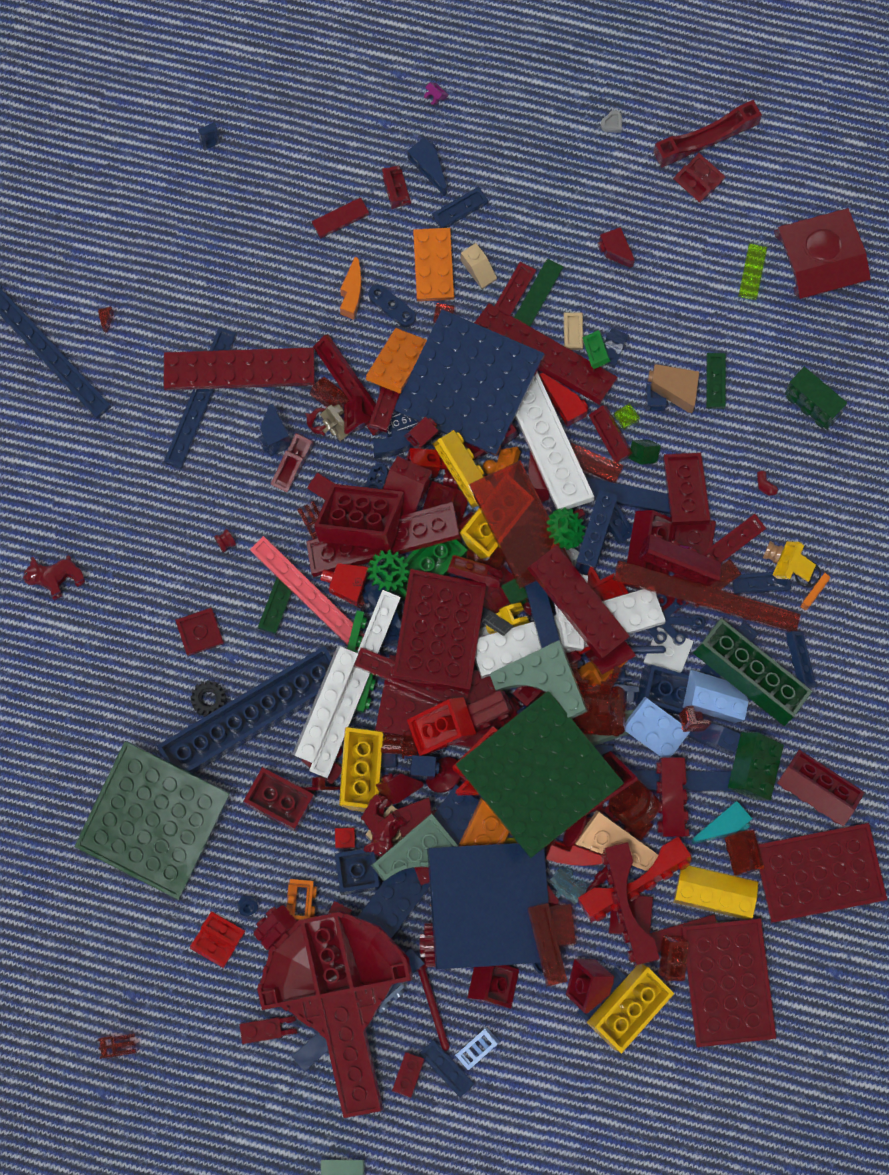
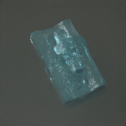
[549,867,587,905]

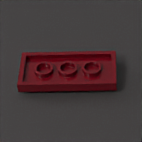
[663,452,710,525]

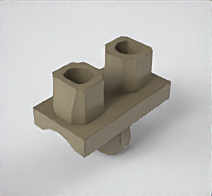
[320,404,349,441]

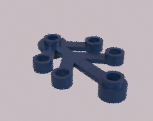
[646,594,706,646]

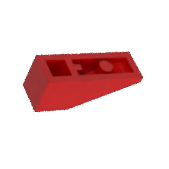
[540,373,588,427]

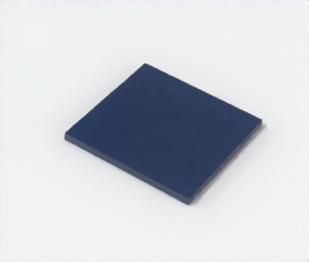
[427,843,553,970]

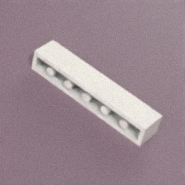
[293,646,358,763]

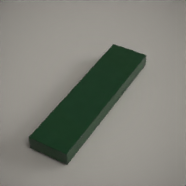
[514,258,564,327]

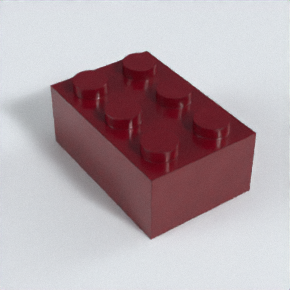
[243,767,315,832]

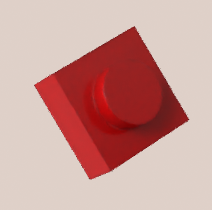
[335,828,355,849]

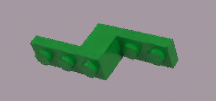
[347,610,376,713]

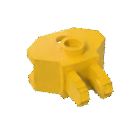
[486,603,530,634]

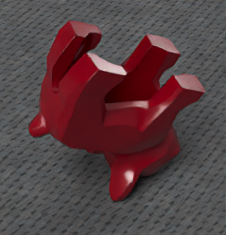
[23,555,85,601]
[361,794,407,856]

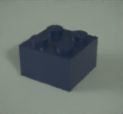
[335,849,380,896]

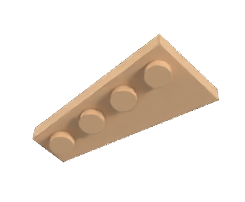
[575,811,658,871]

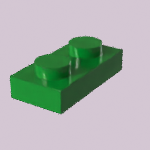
[582,330,611,369]

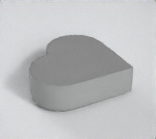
[600,110,622,133]

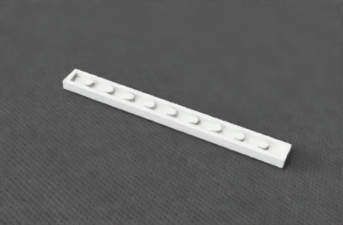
[309,590,401,779]

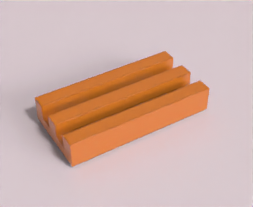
[800,573,830,611]

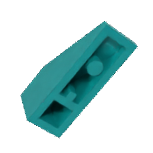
[691,801,752,844]

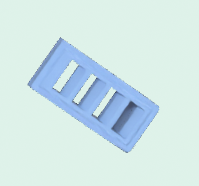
[455,1027,500,1070]

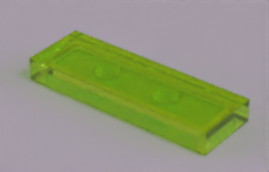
[738,244,767,300]

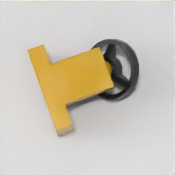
[773,541,821,587]

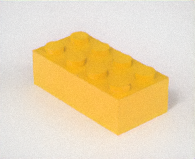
[586,965,674,1054]

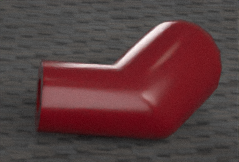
[757,471,778,496]

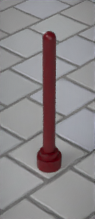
[416,957,450,1051]

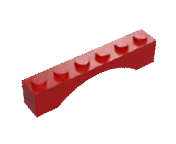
[578,837,691,923]

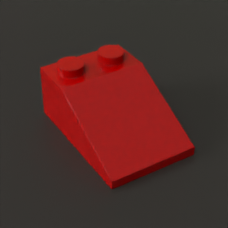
[407,697,476,756]

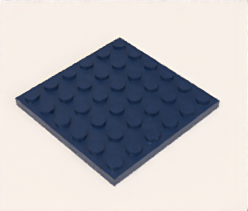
[394,310,545,456]

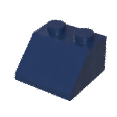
[259,403,290,457]

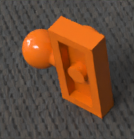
[482,446,520,482]

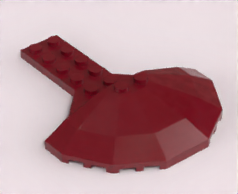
[257,911,413,1118]

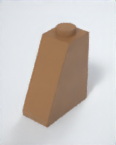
[648,364,699,413]

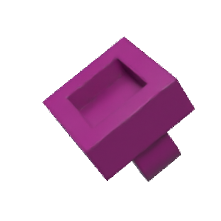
[424,82,449,105]

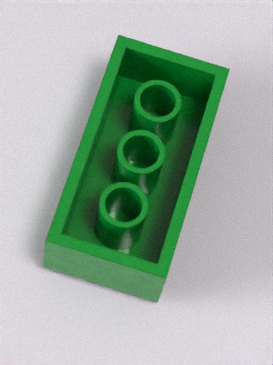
[389,539,468,600]

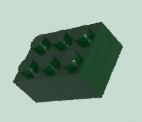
[785,366,847,430]
[728,732,784,801]

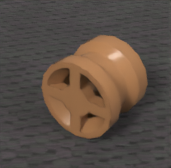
[763,541,784,564]

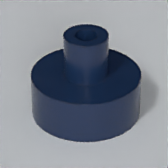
[237,895,258,916]

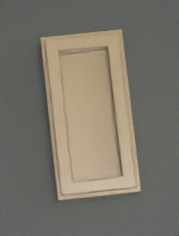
[564,313,583,350]

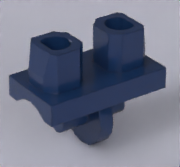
[603,670,639,702]

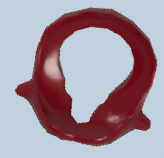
[305,408,326,436]

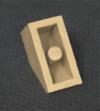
[461,243,497,289]

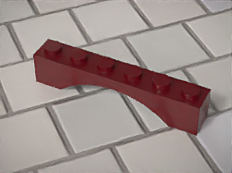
[653,100,762,168]
[601,842,660,967]

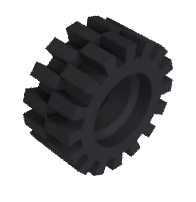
[190,680,227,717]

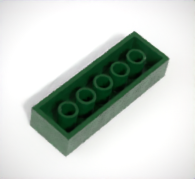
[693,618,812,726]

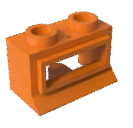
[286,879,317,921]

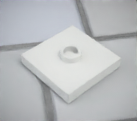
[644,627,694,673]

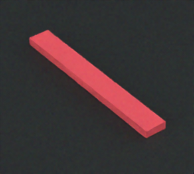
[250,536,364,650]

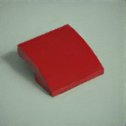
[190,911,245,968]

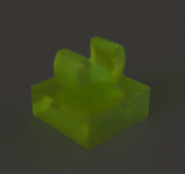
[613,403,640,430]

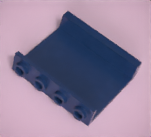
[575,490,618,575]

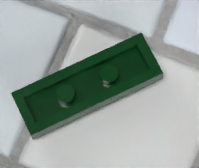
[706,353,726,409]
[258,577,292,635]

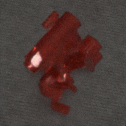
[558,663,625,737]

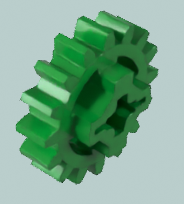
[546,507,586,550]
[367,550,409,592]

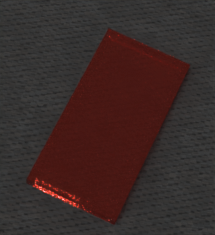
[468,461,572,589]

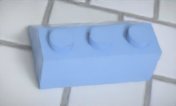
[683,670,749,723]

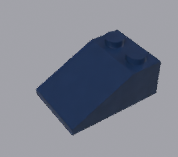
[635,665,698,718]

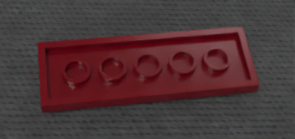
[527,545,630,660]

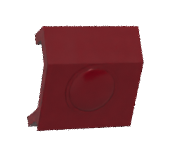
[774,208,871,299]

